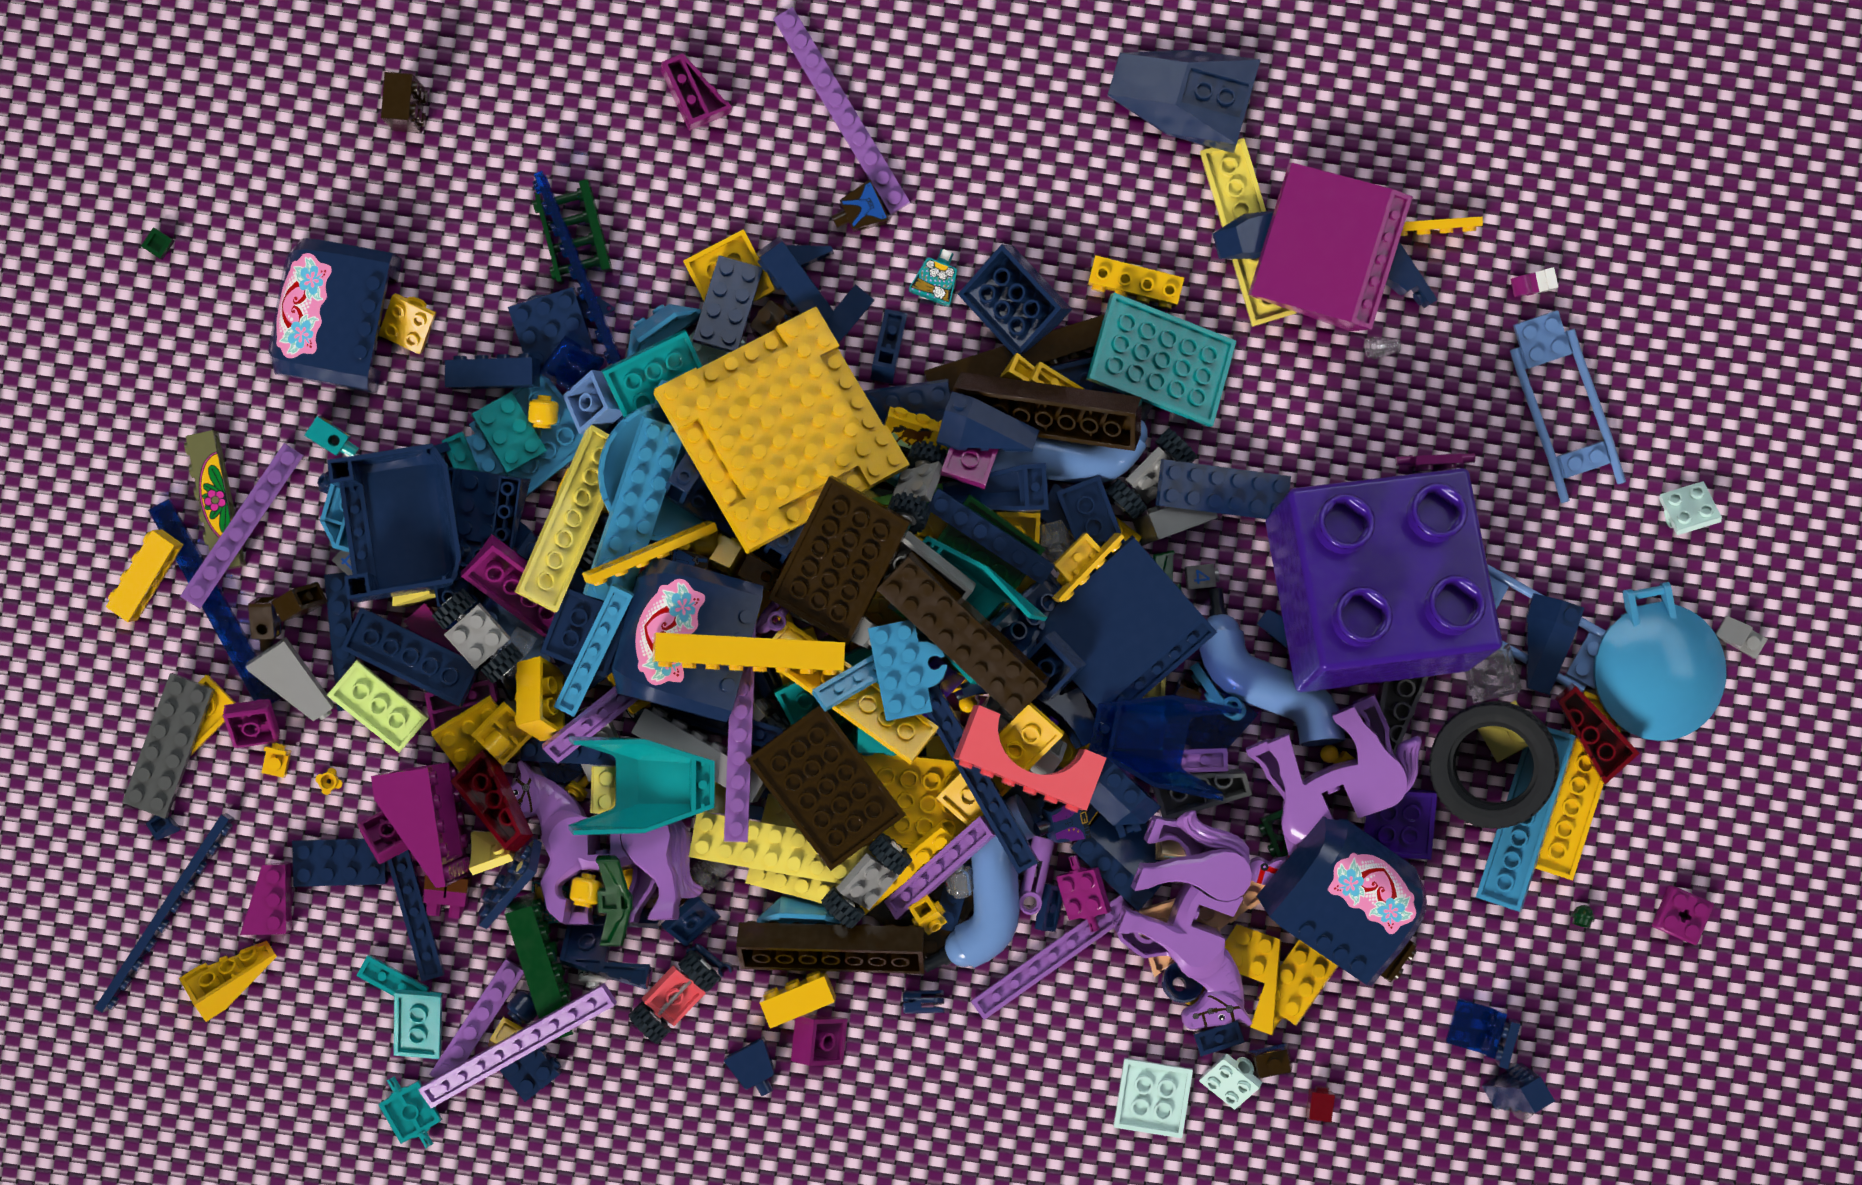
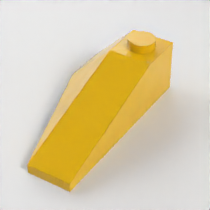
[179,941,277,1022]

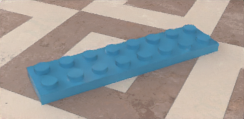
[583,416,682,601]
[1476,727,1577,912]

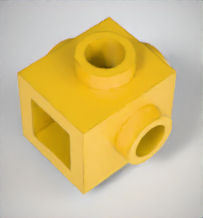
[908,895,947,935]

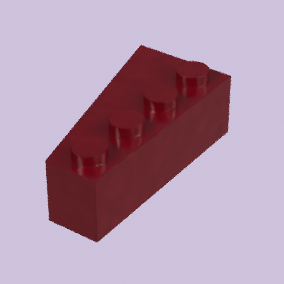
[1555,683,1640,784]
[450,750,533,851]

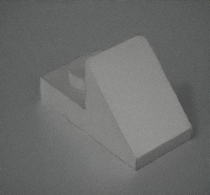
[1715,616,1768,659]

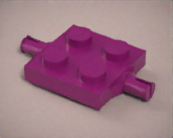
[1395,453,1475,472]
[1056,854,1112,932]

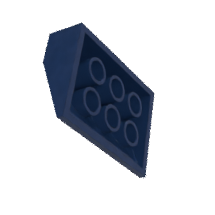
[958,244,1072,356]
[1069,813,1164,911]

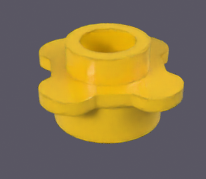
[315,768,343,795]

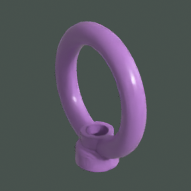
[756,601,789,634]

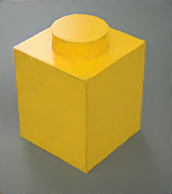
[710,536,747,577]

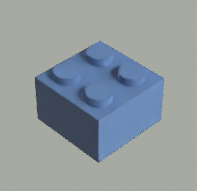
[563,370,622,434]

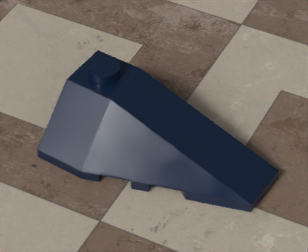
[936,391,1039,452]
[1526,593,1584,695]

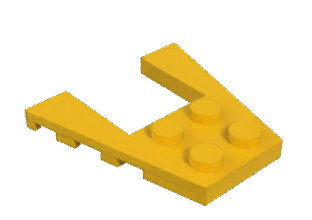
[1185,924,1281,1035]

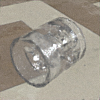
[690,860,733,891]

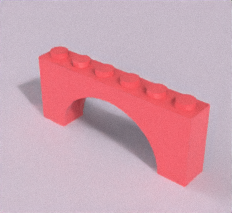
[953,705,1106,813]

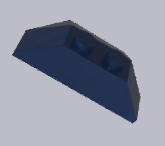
[1088,743,1161,826]

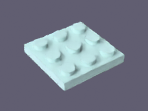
[1113,1058,1193,1138]

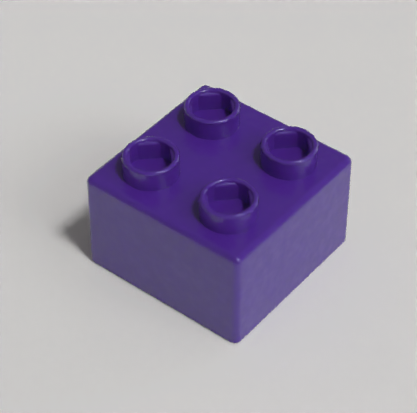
[1266,468,1502,692]

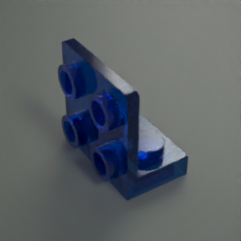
[1446,998,1507,1059]

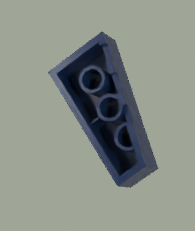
[1482,1062,1555,1113]

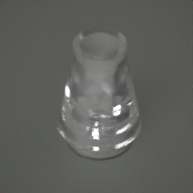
[1365,337,1401,360]

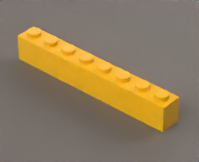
[652,632,845,676]

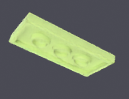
[327,659,429,753]

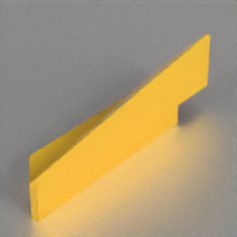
[1000,353,1084,389]

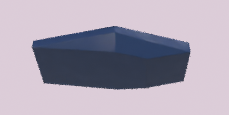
[1212,211,1274,259]

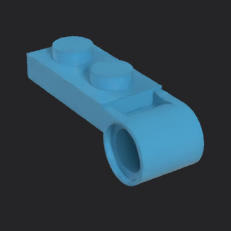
[466,431,509,476]
[1190,662,1246,721]

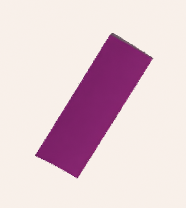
[461,534,555,638]

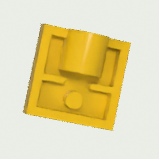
[378,293,437,355]
[471,701,532,766]

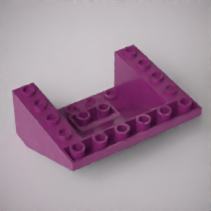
[1248,163,1413,331]
[371,762,470,888]

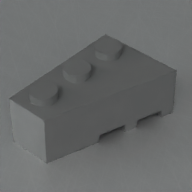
[1132,506,1218,546]

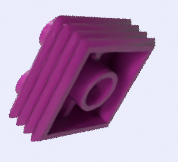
[223,699,280,748]
[358,811,409,864]
[1652,885,1714,945]

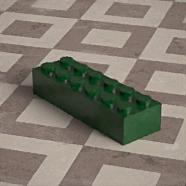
[504,892,574,1040]

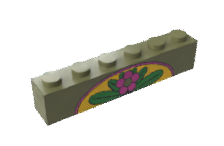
[184,430,246,570]

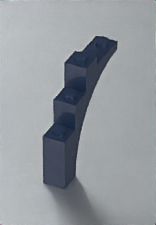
[954,681,1102,749]

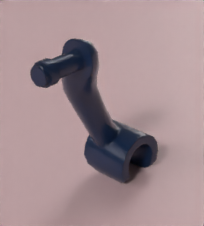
[686,943,733,977]

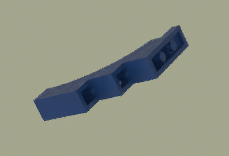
[1386,242,1438,308]

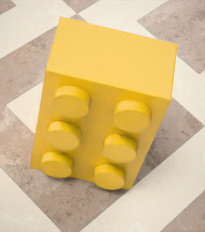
[515,656,565,741]
[760,971,836,1029]

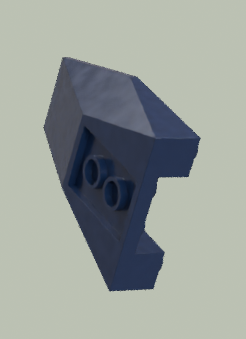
[1107,50,1261,153]
[435,467,531,612]

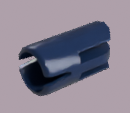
[754,668,781,698]
[903,990,945,1014]

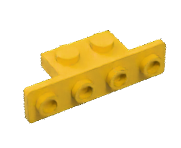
[1052,533,1125,602]

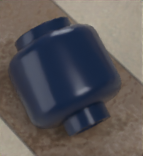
[507,991,537,1026]

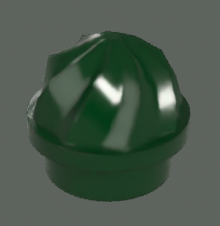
[1571,905,1595,928]

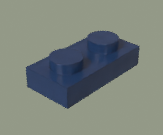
[1035,884,1062,932]
[1193,1020,1245,1056]

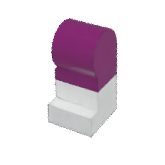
[1510,267,1558,297]

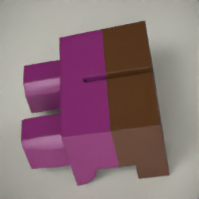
[423,875,472,919]

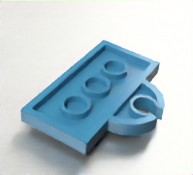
[868,620,948,721]

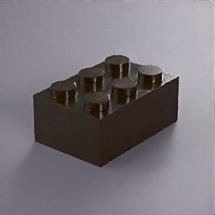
[381,72,428,133]

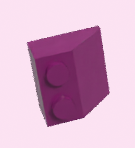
[791,1015,848,1066]

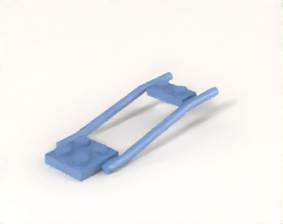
[1510,310,1626,503]
[1487,564,1606,693]

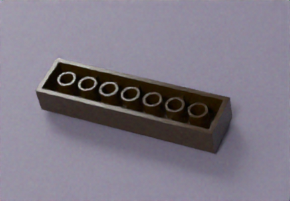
[953,372,1142,451]
[877,550,1049,718]
[736,921,926,974]

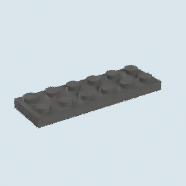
[122,673,215,819]

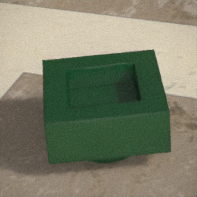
[141,227,175,260]

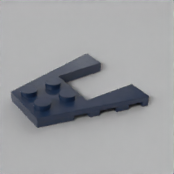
[559,908,661,989]

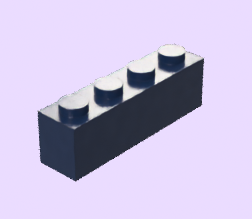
[757,236,835,321]
[445,353,540,390]

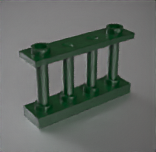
[532,179,613,284]

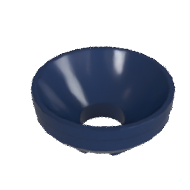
[1162,962,1203,1003]

